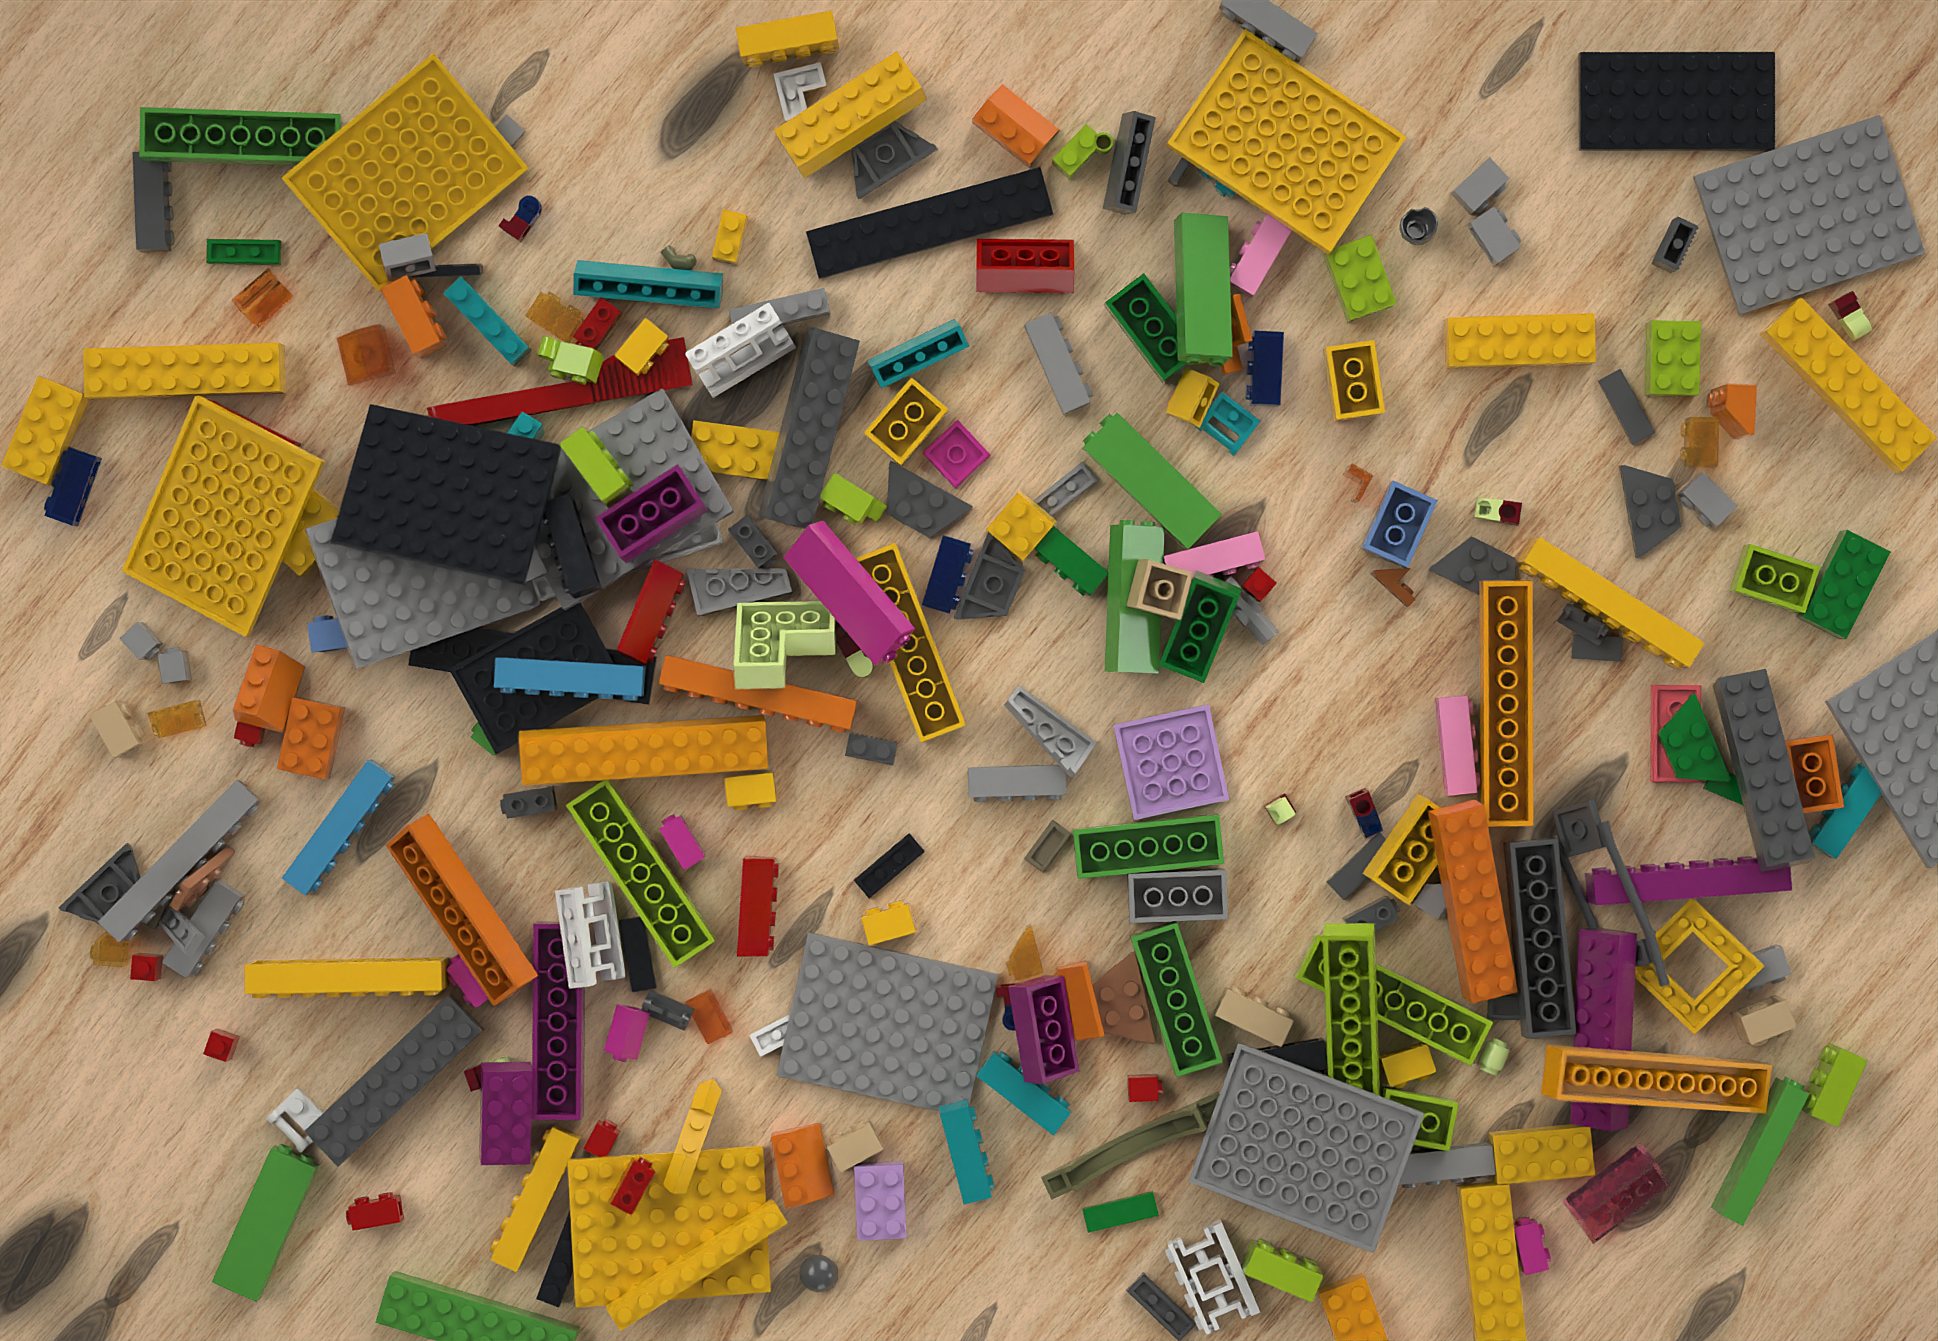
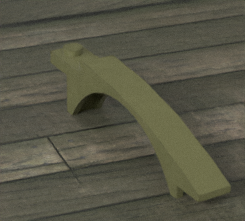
[1041,1091,1220,1200]

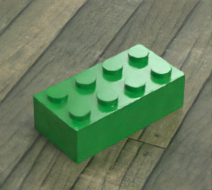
[1104,273,1187,383]
[1796,530,1891,639]
[1159,570,1242,683]

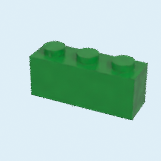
[1034,526,1108,596]

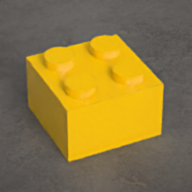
[986,490,1057,561]

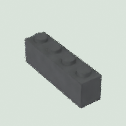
[1103,111,1156,215]
[132,152,175,252]

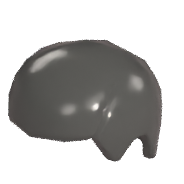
[1399,207,1438,245]
[799,1255,838,1292]

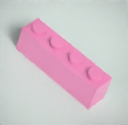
[1230,211,1292,298]
[1163,531,1265,579]
[1435,695,1480,796]

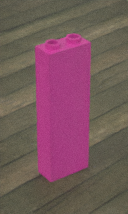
[783,521,915,665]

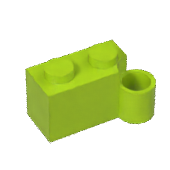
[1052,124,1113,180]
[537,336,604,385]
[820,472,887,526]

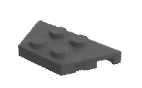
[852,121,938,200]
[887,461,973,538]
[1619,465,1681,558]
[954,532,1025,620]
[1429,536,1515,595]
[58,843,141,925]

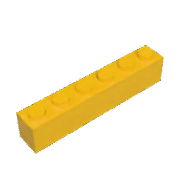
[489,1124,582,1272]

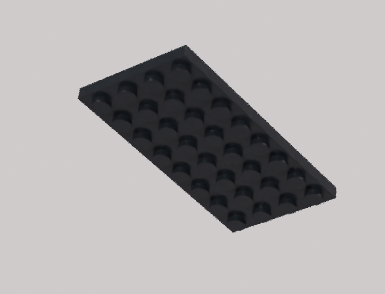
[1579,52,1775,151]

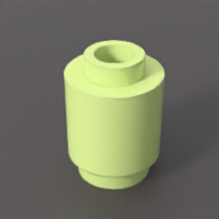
[1479,1038,1510,1076]

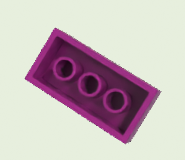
[595,464,708,563]
[1008,975,1080,1084]
[479,1062,533,1165]

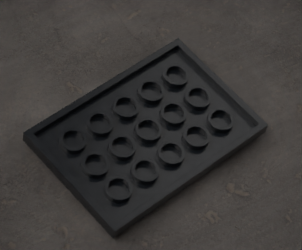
[449,602,615,755]

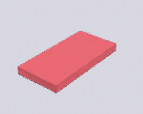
[1650,685,1701,782]

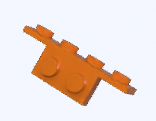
[1220,294,1253,374]

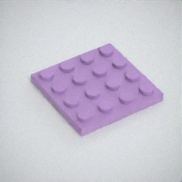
[1113,704,1229,820]

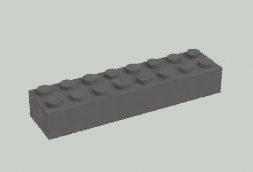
[758,328,860,529]
[1713,669,1815,872]
[1503,838,1576,1039]
[304,994,484,1167]

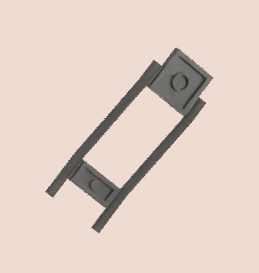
[1552,799,1670,986]

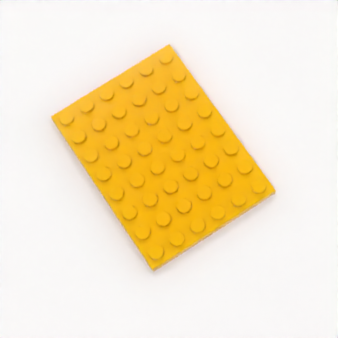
[1166,29,1407,255]
[281,52,529,292]
[122,396,325,637]
[567,1145,771,1308]

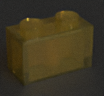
[525,291,584,343]
[1680,417,1719,468]

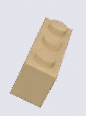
[1214,986,1294,1047]

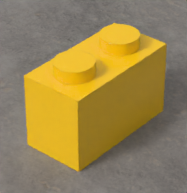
[712,209,748,266]
[614,318,669,376]
[1166,368,1220,428]
[724,772,777,811]
[861,900,916,946]
[1379,1042,1436,1089]

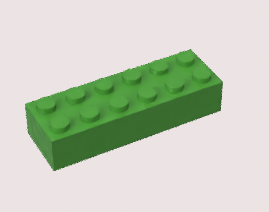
[1072,814,1224,879]
[1129,921,1223,1077]

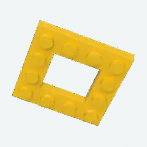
[1635,898,1764,1035]

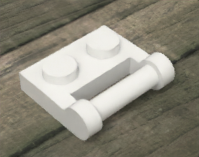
[266,1087,324,1153]

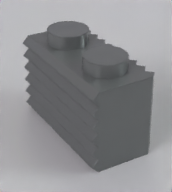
[1651,216,1699,273]
[845,732,898,765]

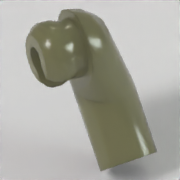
[660,245,697,270]

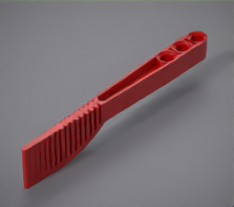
[427,337,693,426]

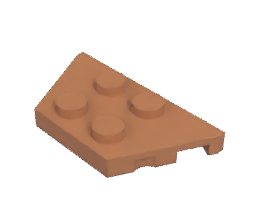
[170,846,235,912]
[1092,951,1156,1044]

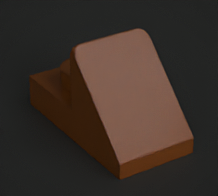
[1371,568,1415,607]

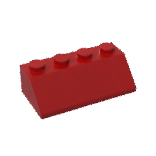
[976,239,1075,294]
[616,559,686,666]
[737,856,779,957]

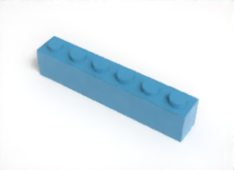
[494,657,646,701]
[282,759,395,895]

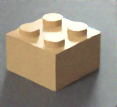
[1126,559,1193,620]
[1730,995,1797,1047]

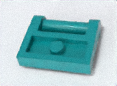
[1195,392,1260,456]

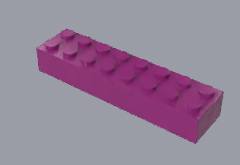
[1585,856,1792,905]
[532,921,585,1120]
[1570,928,1637,1131]

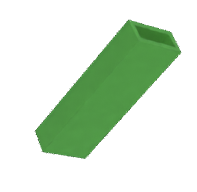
[1174,212,1233,366]
[1082,413,1222,550]
[1105,520,1164,674]
[1711,1077,1809,1226]
[212,1144,320,1302]

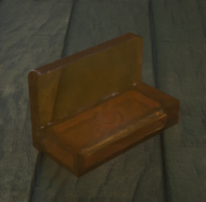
[232,268,293,328]
[1342,464,1373,503]
[685,988,734,1044]

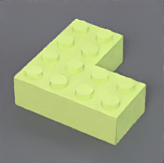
[734,601,836,689]

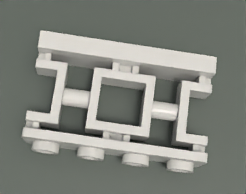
[686,303,796,398]
[555,881,625,988]
[1165,1219,1260,1335]

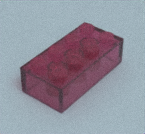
[1562,1143,1671,1244]

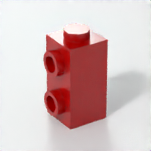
[572,297,623,350]
[609,1157,655,1216]
[346,1192,404,1231]

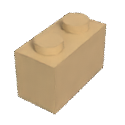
[89,701,144,758]
[827,1120,884,1173]

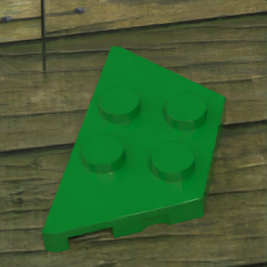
[1657,693,1731,782]

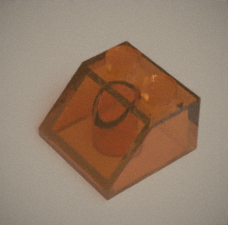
[337,324,396,385]

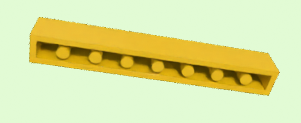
[606,1199,788,1331]

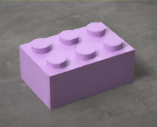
[854,1161,907,1241]

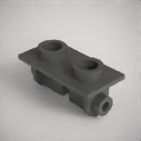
[1557,603,1611,647]
[641,990,694,1031]

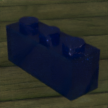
[1245,331,1284,407]
[44,447,102,526]
[922,535,974,614]

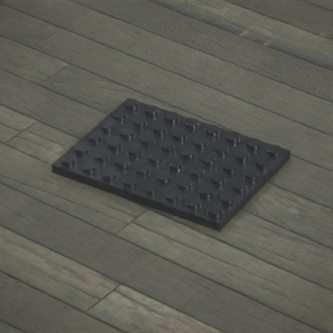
[331,404,562,585]

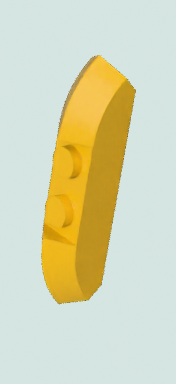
[663,1079,722,1194]

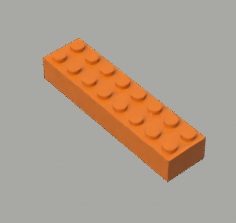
[659,655,858,733]
[1428,800,1518,1004]
[386,814,538,1006]

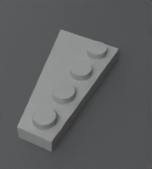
[686,568,793,617]
[1004,685,1097,779]

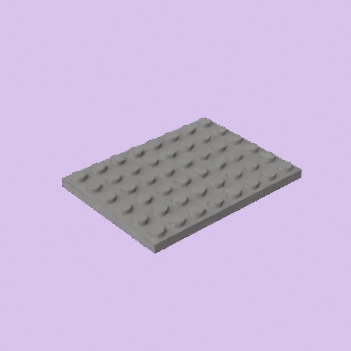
[1693,115,1926,315]
[535,388,734,611]
[305,519,541,669]
[1825,629,1938,868]
[776,932,998,1111]
[1188,1043,1425,1253]

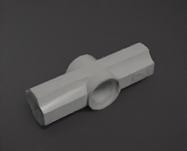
[1225,576,1279,645]

